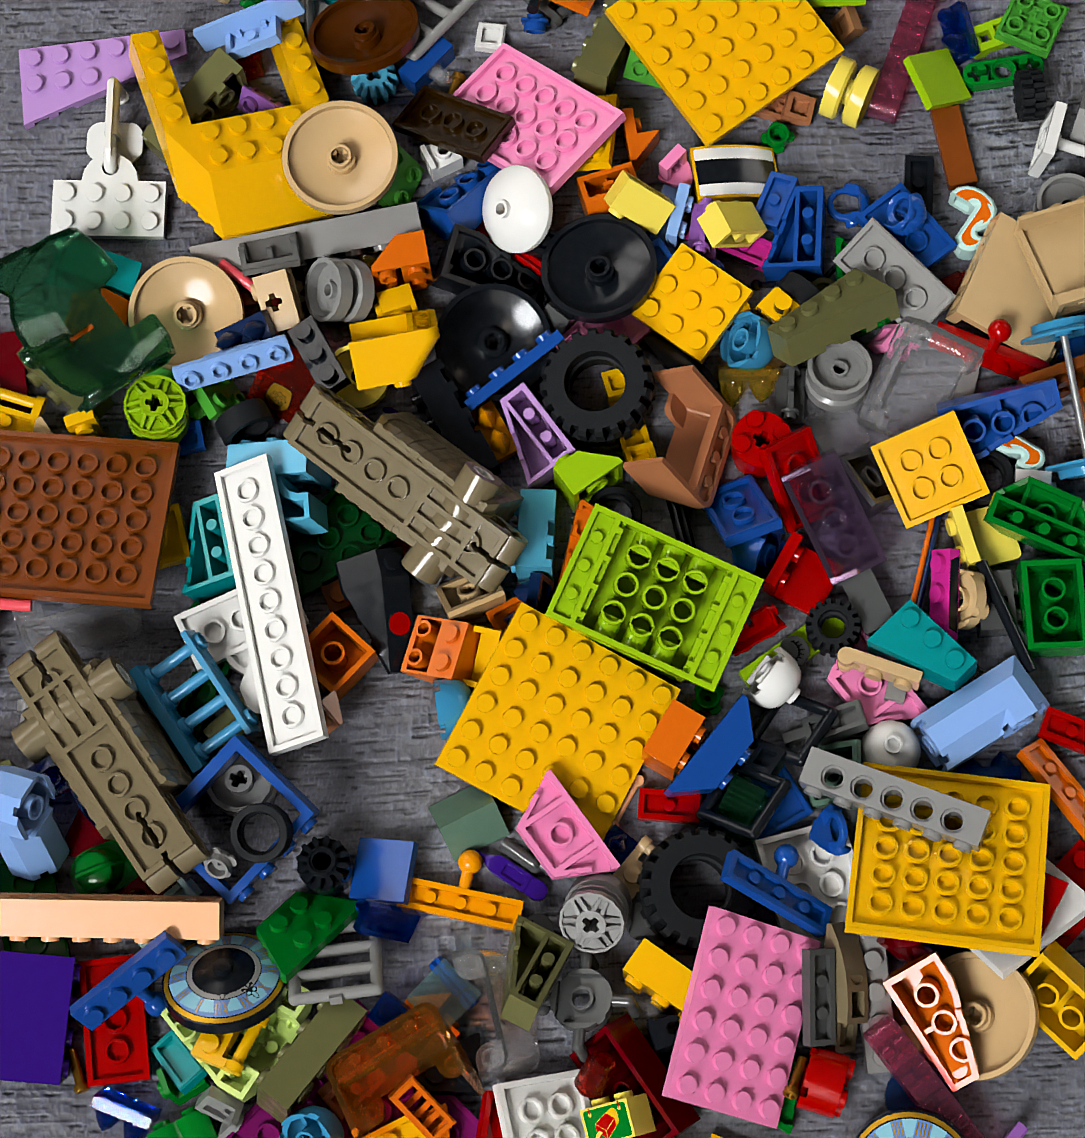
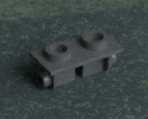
[775,364,805,425]

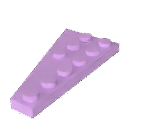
[19,29,188,130]

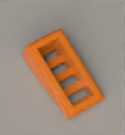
[388,1073,456,1138]

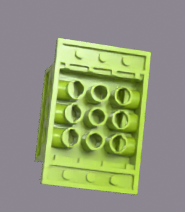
[544,503,764,692]

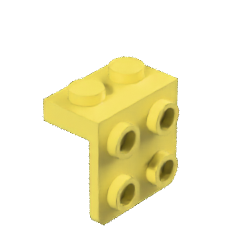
[945,505,1021,571]

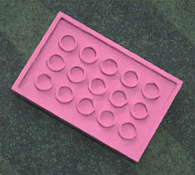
[452,42,626,197]
[661,906,821,1129]

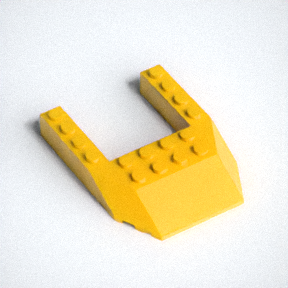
[129,16,334,240]

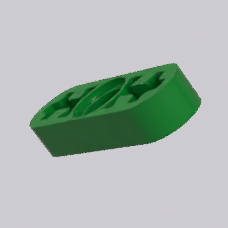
[962,53,1044,92]

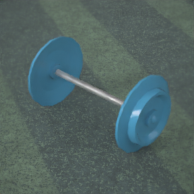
[1020,315,1085,480]

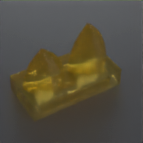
[717,366,779,408]

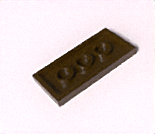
[392,85,516,164]

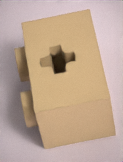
[250,268,305,332]

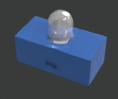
[398,37,455,95]

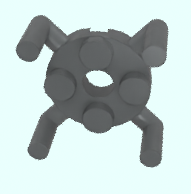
[539,951,641,1062]

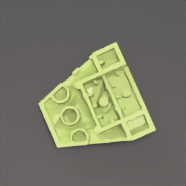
[160,986,313,1103]

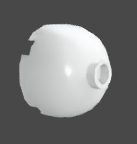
[742,647,801,709]
[861,720,921,768]

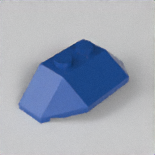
[663,694,754,797]

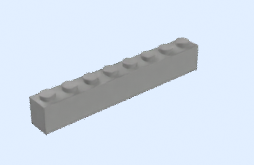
[189,201,423,276]

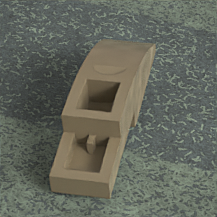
[824,922,869,1053]

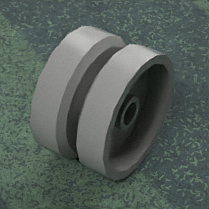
[1031,173,1085,212]
[304,257,375,323]
[805,339,872,413]
[207,755,277,819]

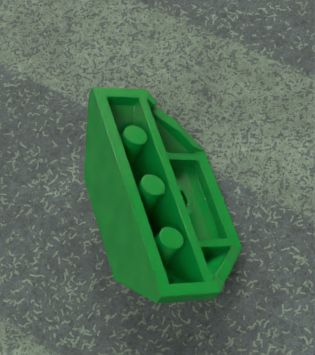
[984,476,1085,564]

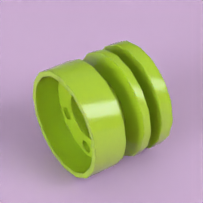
[123,374,190,443]

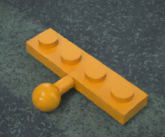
[396,850,525,932]

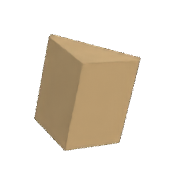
[434,575,506,622]

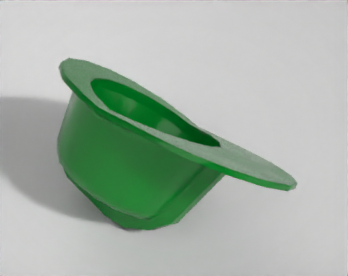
[70,840,139,894]

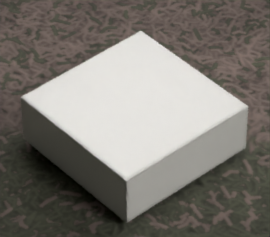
[475,22,507,53]

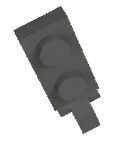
[782,699,869,752]

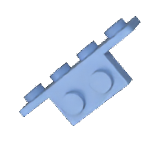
[193,0,305,60]
[649,182,694,255]
[172,334,294,392]

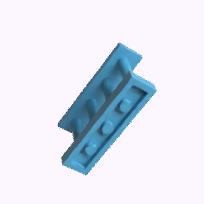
[128,630,261,773]

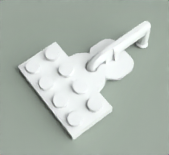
[50,77,168,240]
[173,589,309,750]

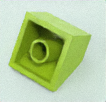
[553,451,623,513]

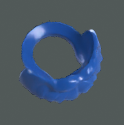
[826,182,871,229]
[884,192,927,236]
[809,804,851,856]

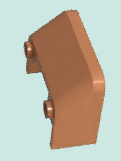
[623,365,737,509]

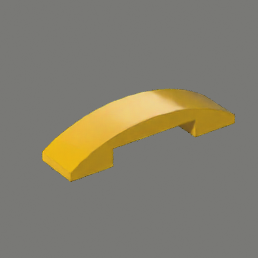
[601,369,657,462]

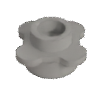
[203,846,238,879]

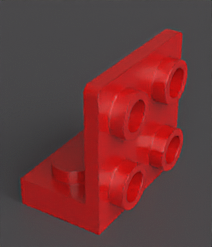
[763,531,843,615]

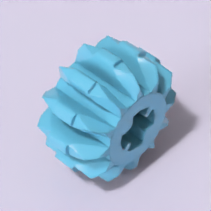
[351,64,399,105]

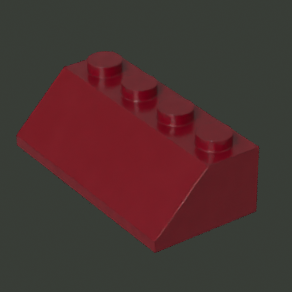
[569,1013,701,1138]

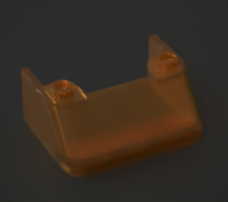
[326,1002,485,1138]

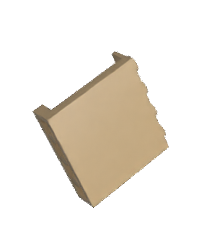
[1014,195,1085,320]
[945,212,1065,362]

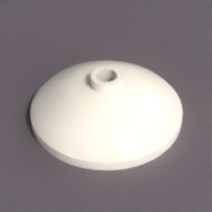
[482,165,553,253]

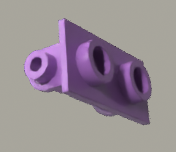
[238,85,285,114]
[687,197,716,260]

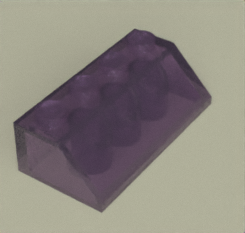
[780,448,888,585]

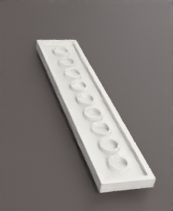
[214,453,329,756]

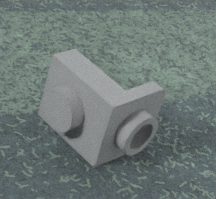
[194,1085,244,1138]

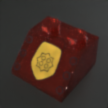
[246,356,316,423]

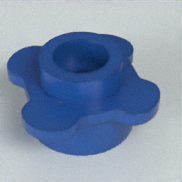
[521,13,550,34]

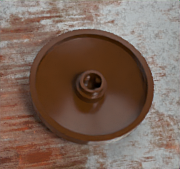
[308,0,421,75]

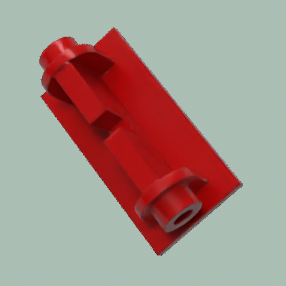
[732,604,787,657]

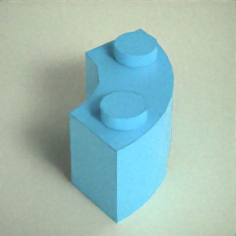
[276,475,329,535]

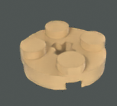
[958,569,989,630]

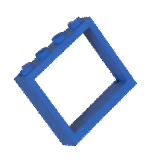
[175,735,321,904]

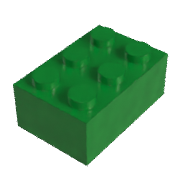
[1015,558,1085,658]

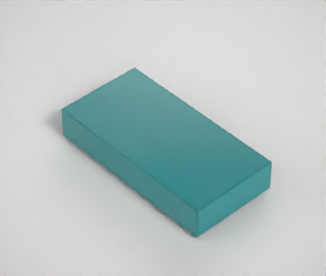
[150,1029,208,1095]

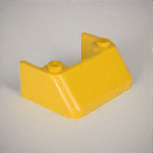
[348,309,440,390]

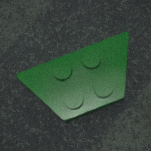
[256,891,363,984]

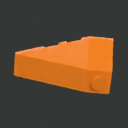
[882,951,980,1092]

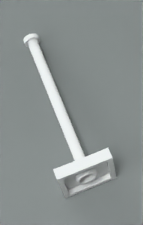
[1027,101,1085,178]

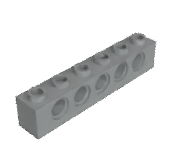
[798,746,992,853]

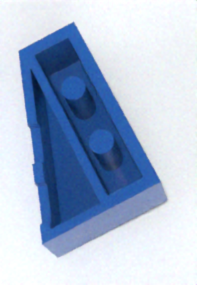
[762,186,827,281]

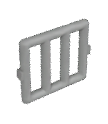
[405,0,477,61]
[288,917,383,1006]

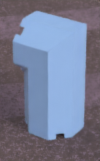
[910,655,1050,772]
[0,765,70,881]

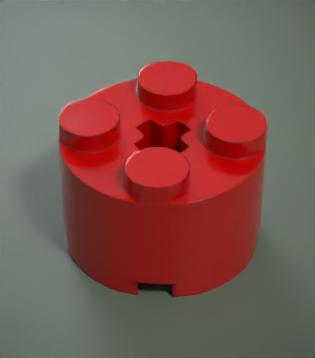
[730,410,791,478]
[796,1046,856,1119]

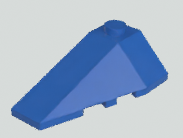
[936,378,1063,460]

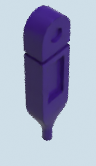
[475,849,548,902]

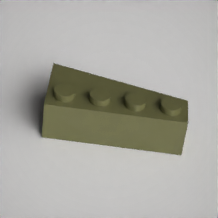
[571,0,630,96]
[142,47,249,165]
[767,268,900,367]
[256,999,367,1124]

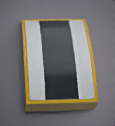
[689,144,777,206]

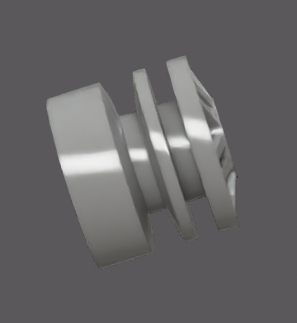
[559,872,632,954]

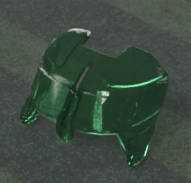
[0,228,176,413]

